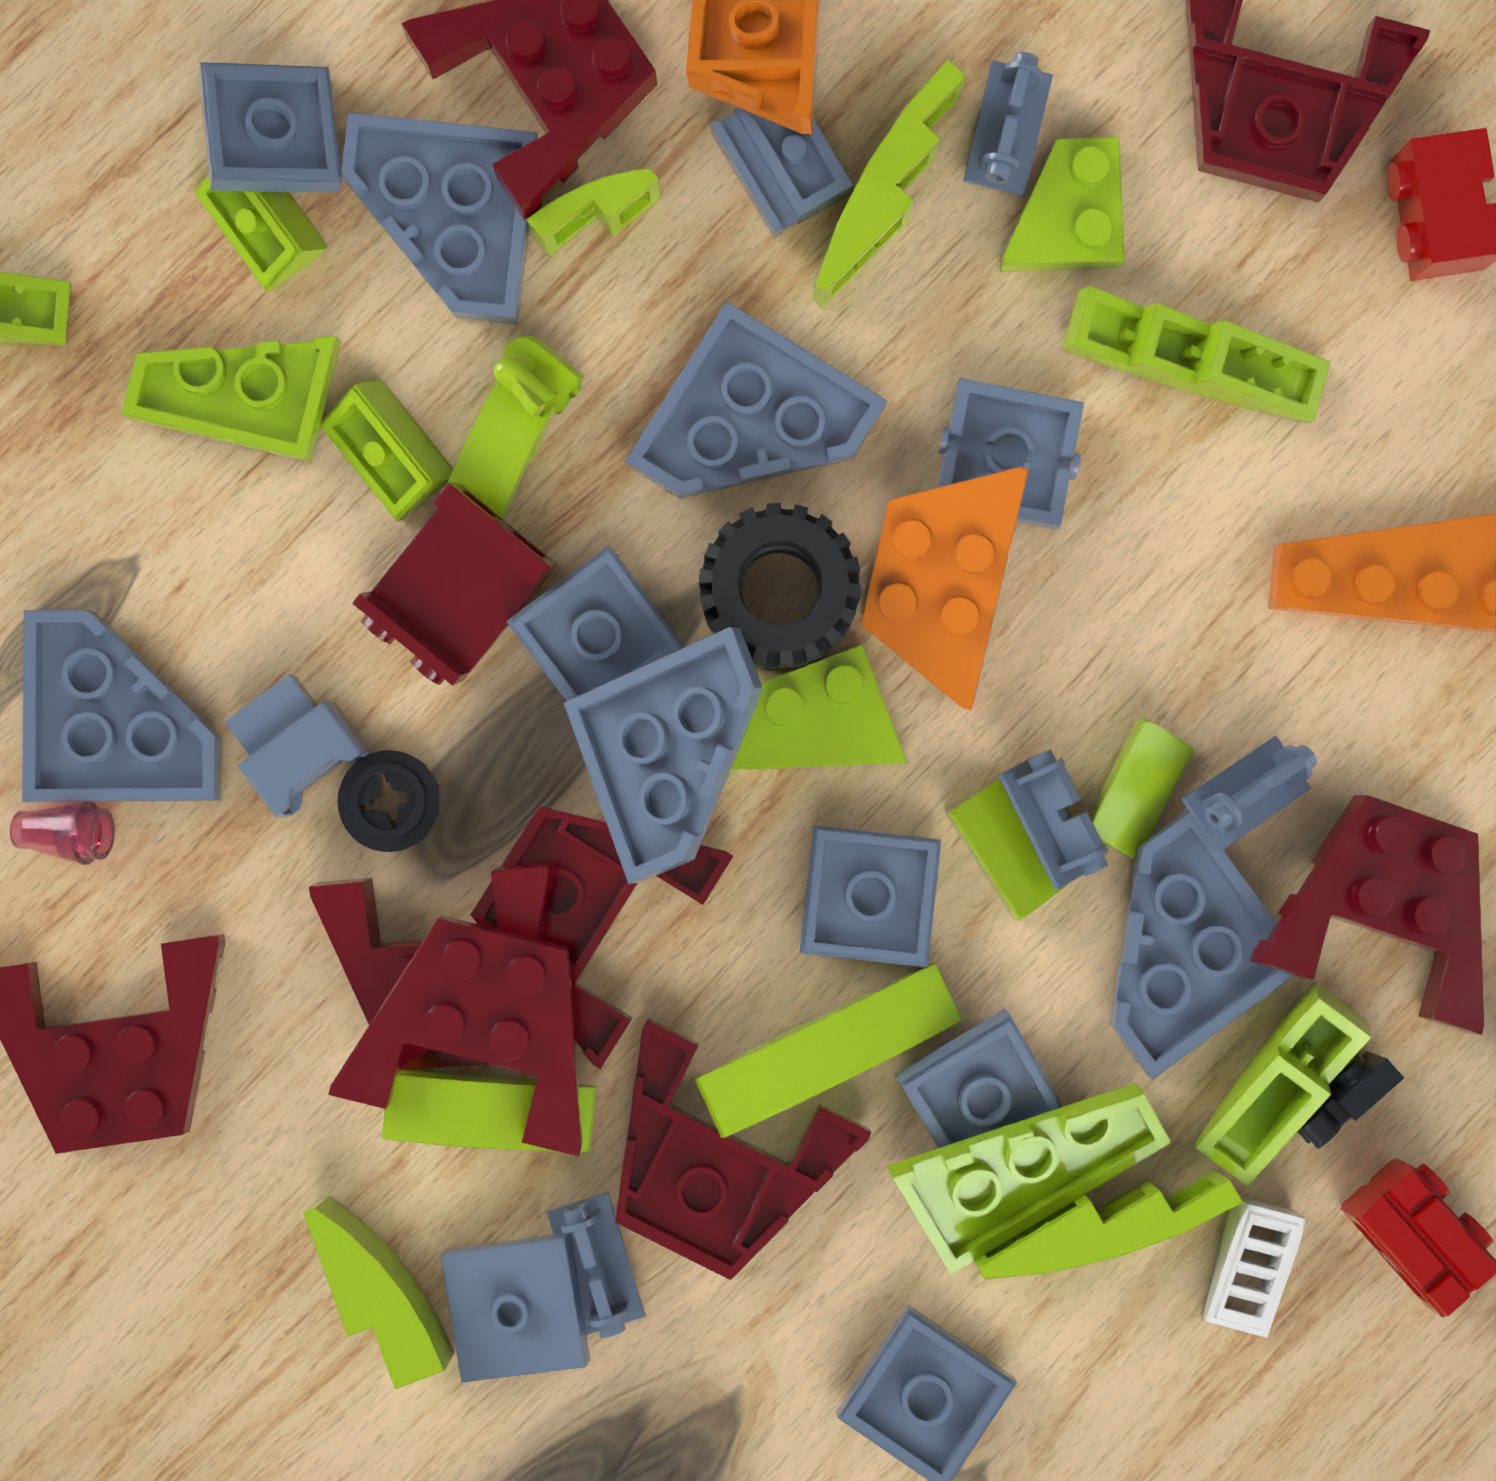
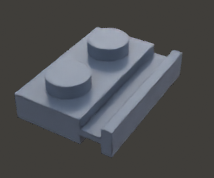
[711,108,853,238]

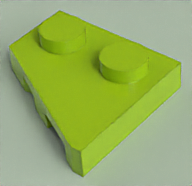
[1000,137,1125,272]

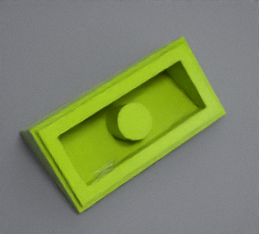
[194,174,327,291]
[321,379,453,522]
[1089,718,1194,860]
[945,779,1068,921]

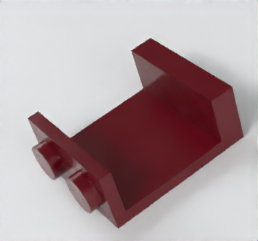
[352,482,558,686]

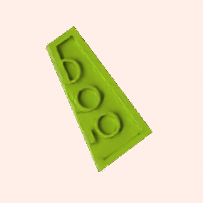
[886,1083,1171,1275]

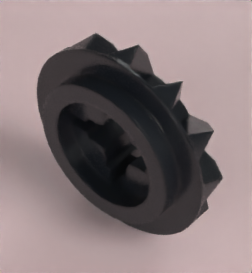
[338,750,440,852]

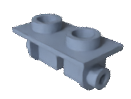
[963,52,1053,196]
[1182,735,1317,853]
[998,749,1108,890]
[547,1192,646,1338]

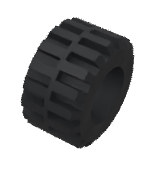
[699,503,862,671]

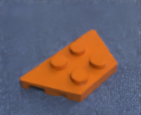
[686,0,821,134]
[861,467,1029,710]

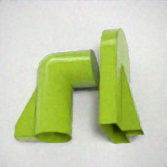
[493,335,584,417]

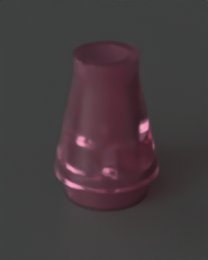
[10,802,115,865]

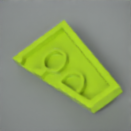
[121,336,341,463]
[730,645,908,771]

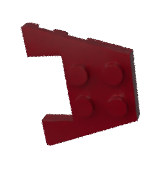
[401,0,658,220]
[1186,0,1430,203]
[1250,795,1484,1035]
[470,806,733,1070]
[309,862,556,1070]
[328,915,583,1157]
[0,934,225,1154]
[615,1018,872,1280]

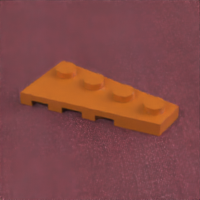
[1268,513,1496,633]

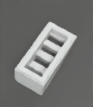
[1202,1196,1306,1338]

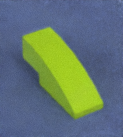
[1195,981,1371,1186]
[382,1069,597,1152]
[303,1196,454,1390]

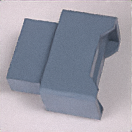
[225,674,372,818]

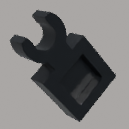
[1297,1051,1404,1149]

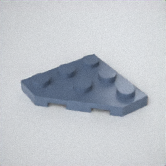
[341,112,538,324]
[625,301,888,499]
[22,610,222,802]
[564,626,763,884]
[1110,810,1293,1080]

